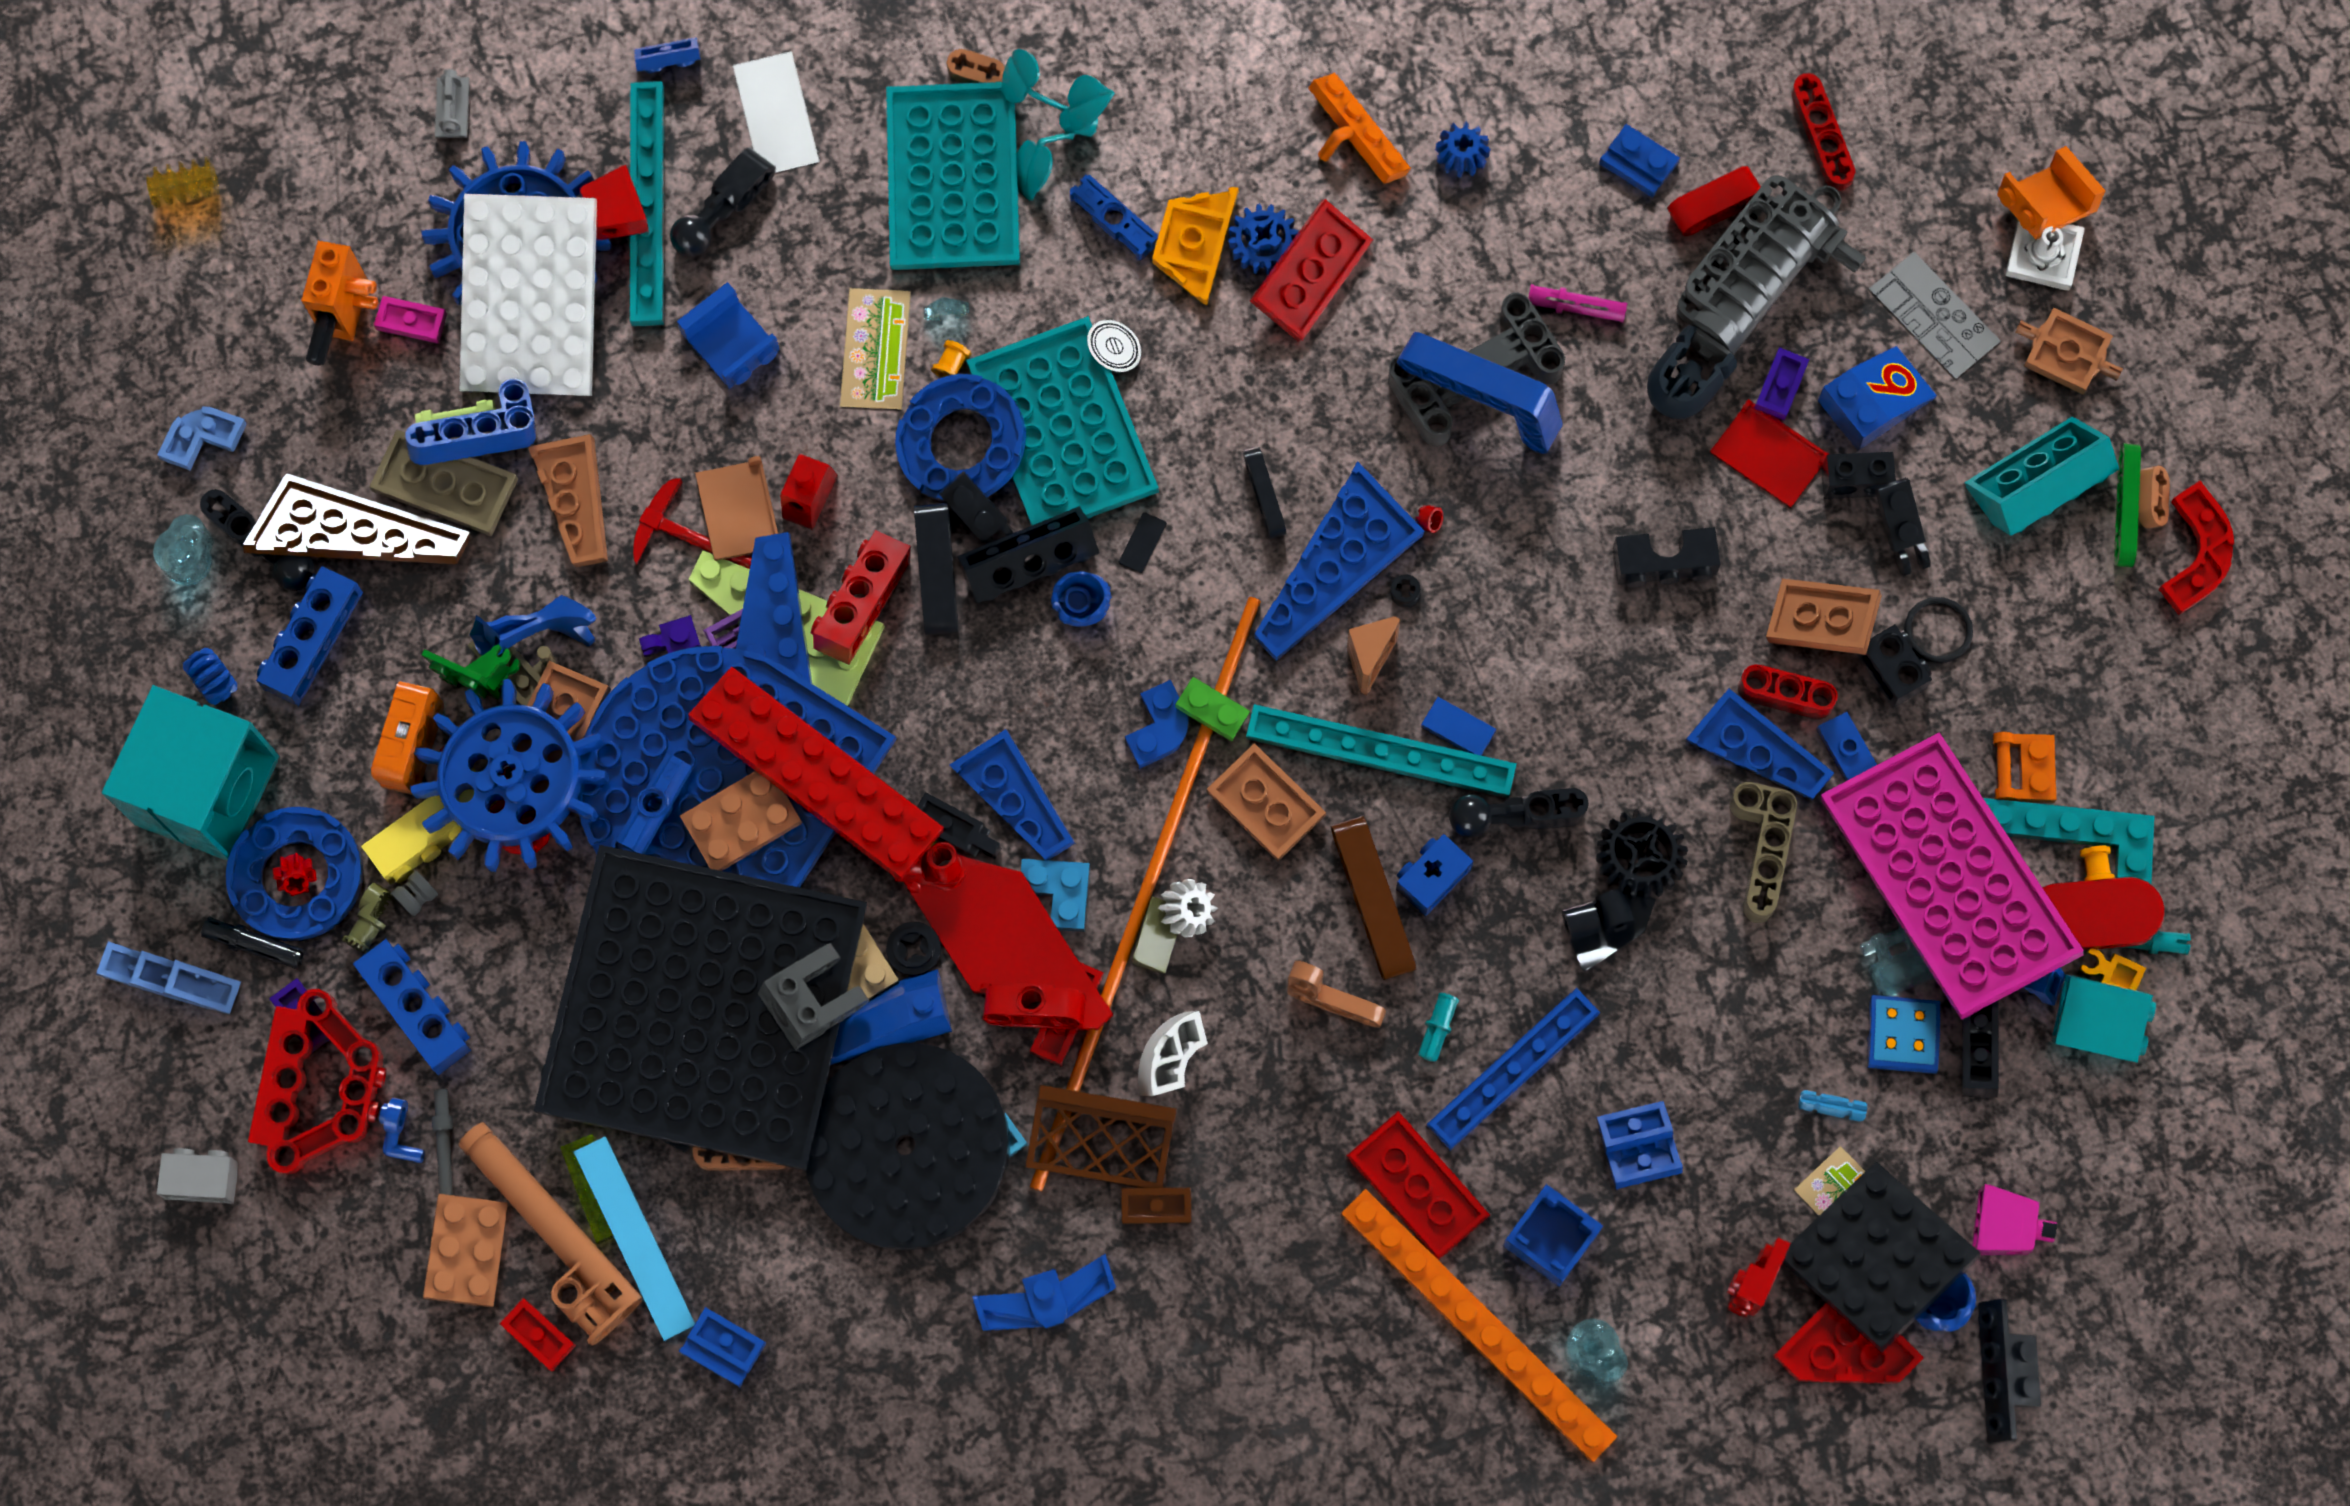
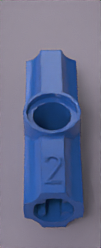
[616,753,693,854]

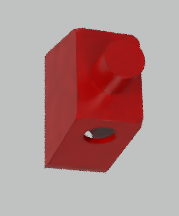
[579,165,649,240]
[780,454,838,530]

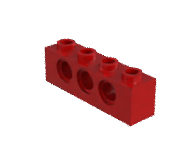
[810,530,911,665]

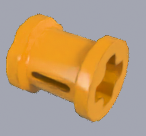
[931,340,972,378]
[2079,845,2115,881]

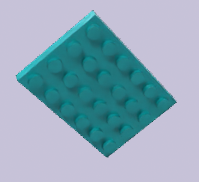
[886,82,1020,270]
[966,316,1159,526]

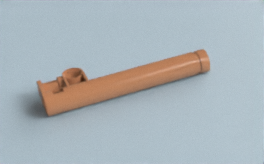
[458,1122,643,1346]

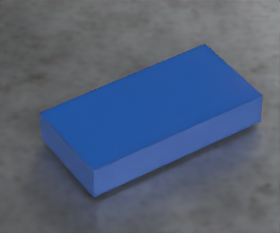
[1421,697,1496,756]

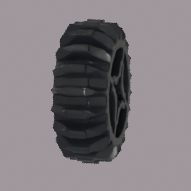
[1595,809,1688,900]

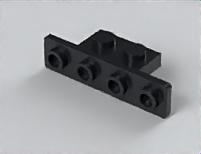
[1978,1299,2041,1444]

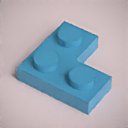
[1021,859,1090,932]

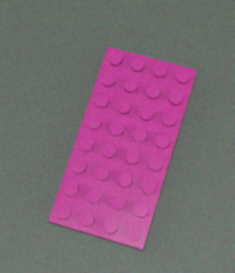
[1821,732,2084,1020]

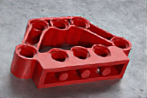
[248,989,387,1174]

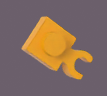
[2079,949,2146,990]

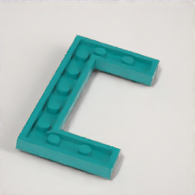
[1983,798,2155,884]

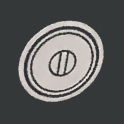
[1087,320,1141,372]

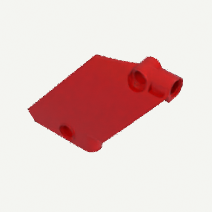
[893,842,1113,1030]

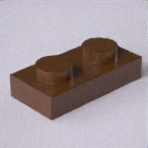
[1121,1187,1192,1224]

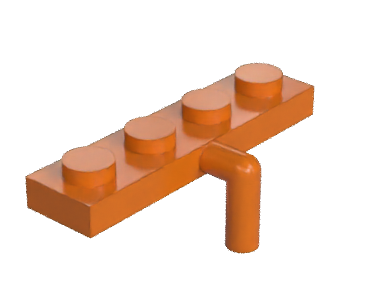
[1308,73,1411,184]

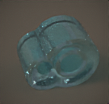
[153,514,214,586]
[1564,1319,1628,1386]

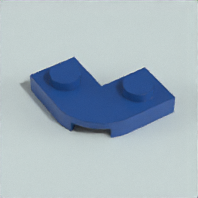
[1125,679,1188,769]

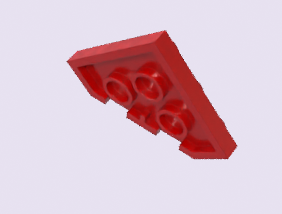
[1773,1303,1924,1384]

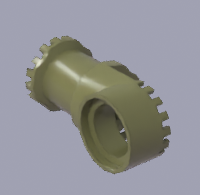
[342,883,392,954]

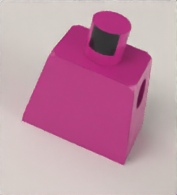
[1972,1184,2057,1255]

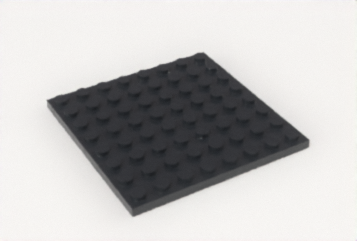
[533,845,868,1171]

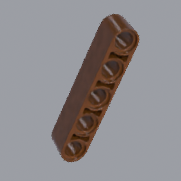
[1331,816,1416,980]

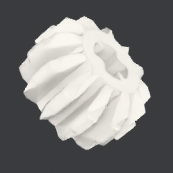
[1158,879,1218,937]

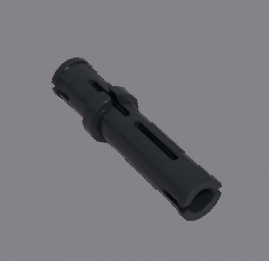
[201,916,305,970]

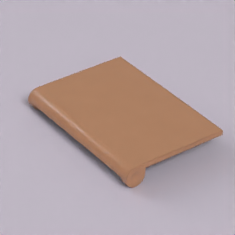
[695,456,778,561]

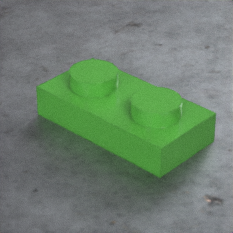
[1175,677,1250,742]

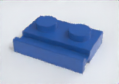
[1599,124,1680,198]
[679,1307,766,1387]

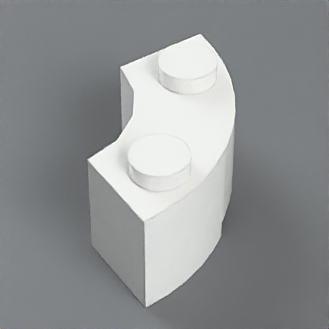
[1138,1011,1208,1096]

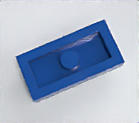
[634,37,700,73]

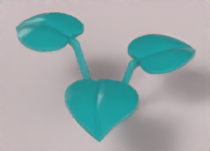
[1002,49,1115,200]

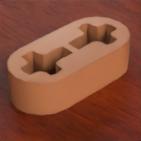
[947,49,1005,83]
[2138,465,2170,529]

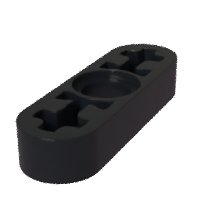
[1243,446,1286,539]

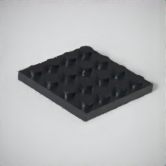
[1782,1162,1980,1353]

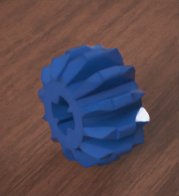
[1435,121,1490,178]
[183,647,237,705]

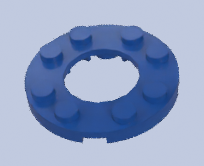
[895,374,1026,503]
[226,807,364,941]

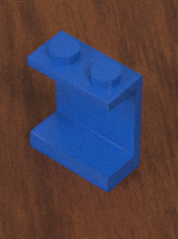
[677,282,780,389]

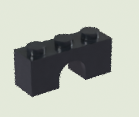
[1613,527,1720,588]

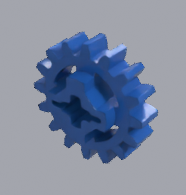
[1228,204,1298,274]

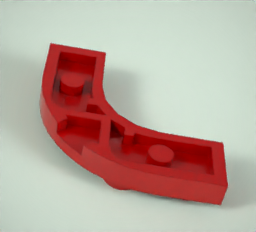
[2158,481,2234,615]

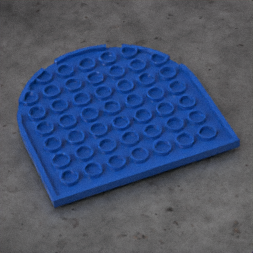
[577,646,897,888]

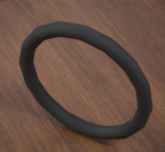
[1904,597,1973,663]

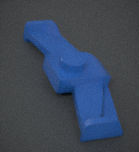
[972,1254,1116,1331]

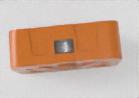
[371,681,444,795]

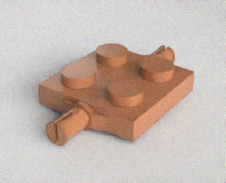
[2015,307,2123,395]

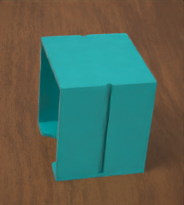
[101,685,280,861]

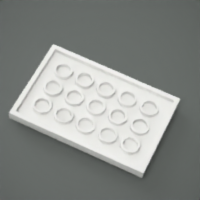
[460,194,597,396]

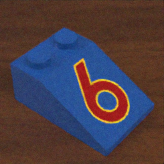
[1818,346,1937,451]

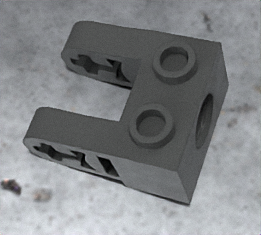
[758,943,869,1050]

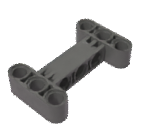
[1388,293,1565,447]

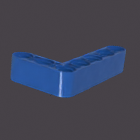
[1397,332,1563,454]

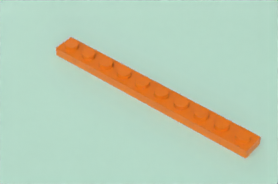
[1341,1189,1618,1463]

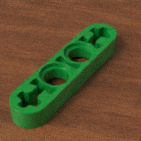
[2114,443,2141,568]

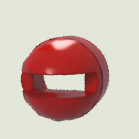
[1415,505,1444,533]

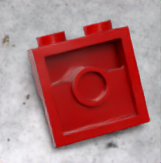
[1726,1237,1791,1318]

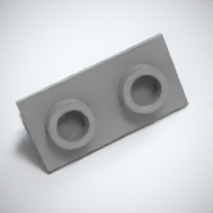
[435,69,469,138]

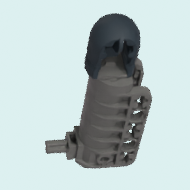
[1647,175,1866,419]

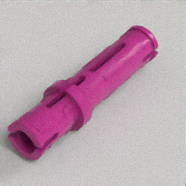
[1528,284,1627,323]

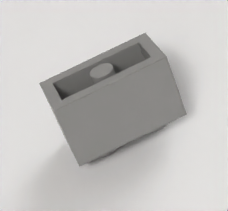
[157,1148,239,1204]

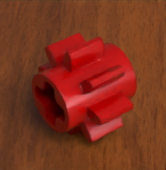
[273,853,317,896]

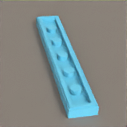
[574,1136,695,1341]

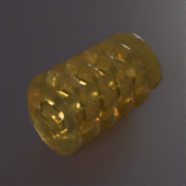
[146,156,220,208]

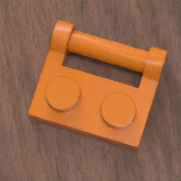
[1993,732,2057,803]

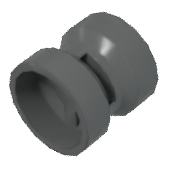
[391,870,439,917]

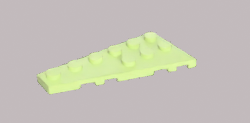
[689,550,884,706]

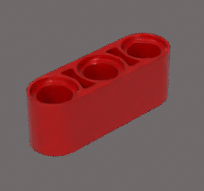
[1667,166,1761,237]
[1738,664,1838,719]

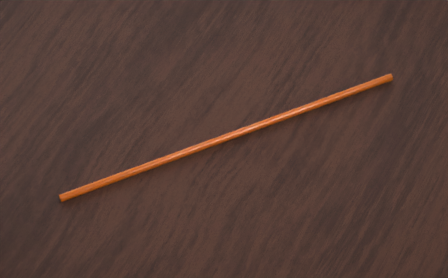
[1029,597,1261,1192]

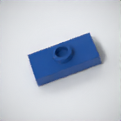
[1816,712,1877,781]

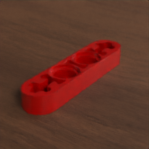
[1791,73,1855,191]

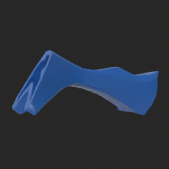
[469,595,596,655]

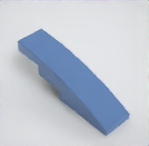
[96,941,241,1015]

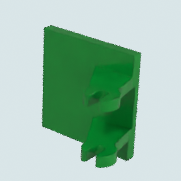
[421,644,520,700]

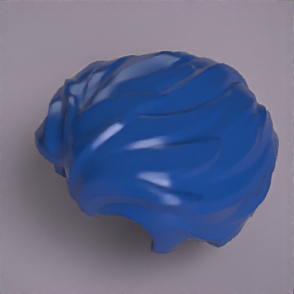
[1051,571,1112,627]
[1916,1273,1976,1332]

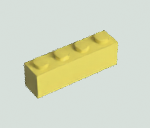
[361,768,498,885]

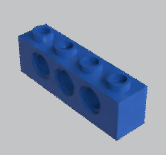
[256,566,363,707]
[353,939,472,1076]

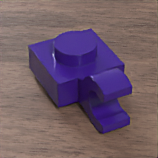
[639,615,701,657]

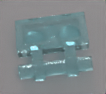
[1860,925,1935,996]

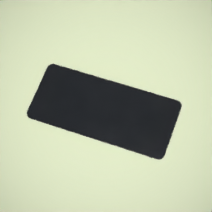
[1119,512,1166,572]

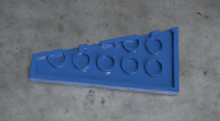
[1254,461,1425,662]
[736,532,813,684]

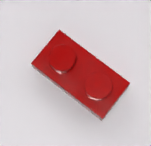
[500,1298,576,1371]

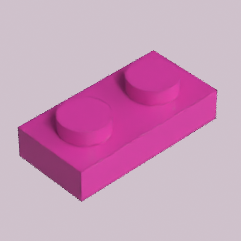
[374,296,447,344]

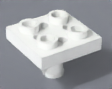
[2005,220,2084,291]

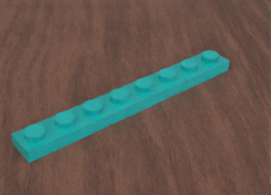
[630,81,664,326]
[1246,704,1517,798]

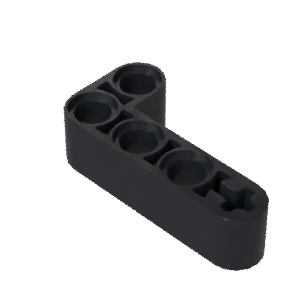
[914,503,959,635]

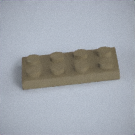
[369,429,518,537]

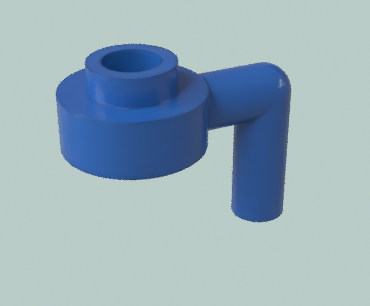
[379,1098,425,1163]

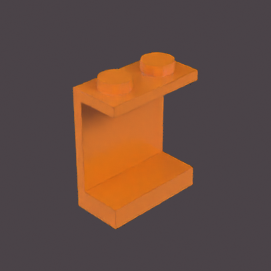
[1997,146,2106,240]

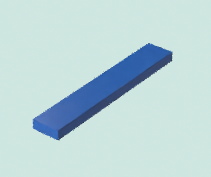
[1426,988,1600,1151]

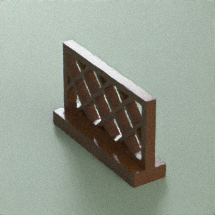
[1025,1085,1177,1188]

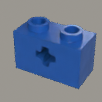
[1396,834,1474,917]

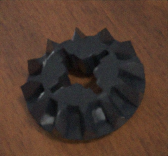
[886,922,941,976]

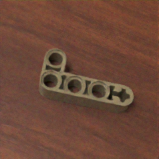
[1729,782,1797,923]

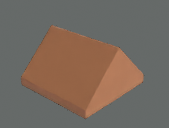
[1347,616,1400,696]

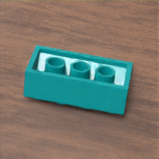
[1964,416,2120,536]

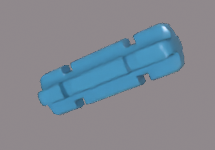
[1798,1090,1867,1122]

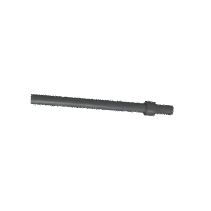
[432,1089,453,1195]

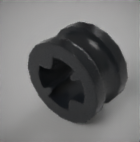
[1391,574,1421,608]

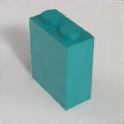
[2050,974,2156,1063]

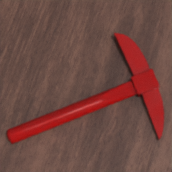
[633,478,752,569]

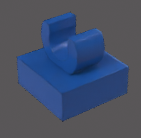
[2024,968,2066,1006]

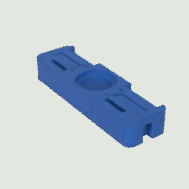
[1069,175,1158,260]

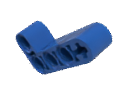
[405,379,536,465]

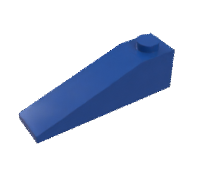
[831,969,952,1065]

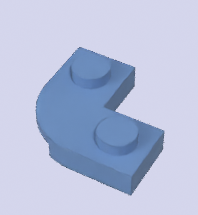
[157,406,247,470]

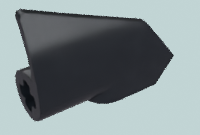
[1562,889,1656,972]

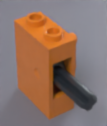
[301,240,378,366]

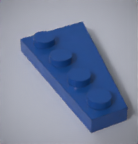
[1686,688,1834,800]
[949,729,1076,860]

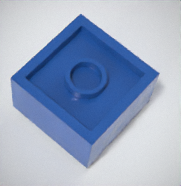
[1503,1184,1603,1287]

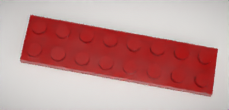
[688,666,944,882]

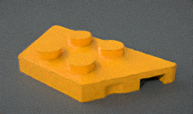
[1152,187,1239,305]

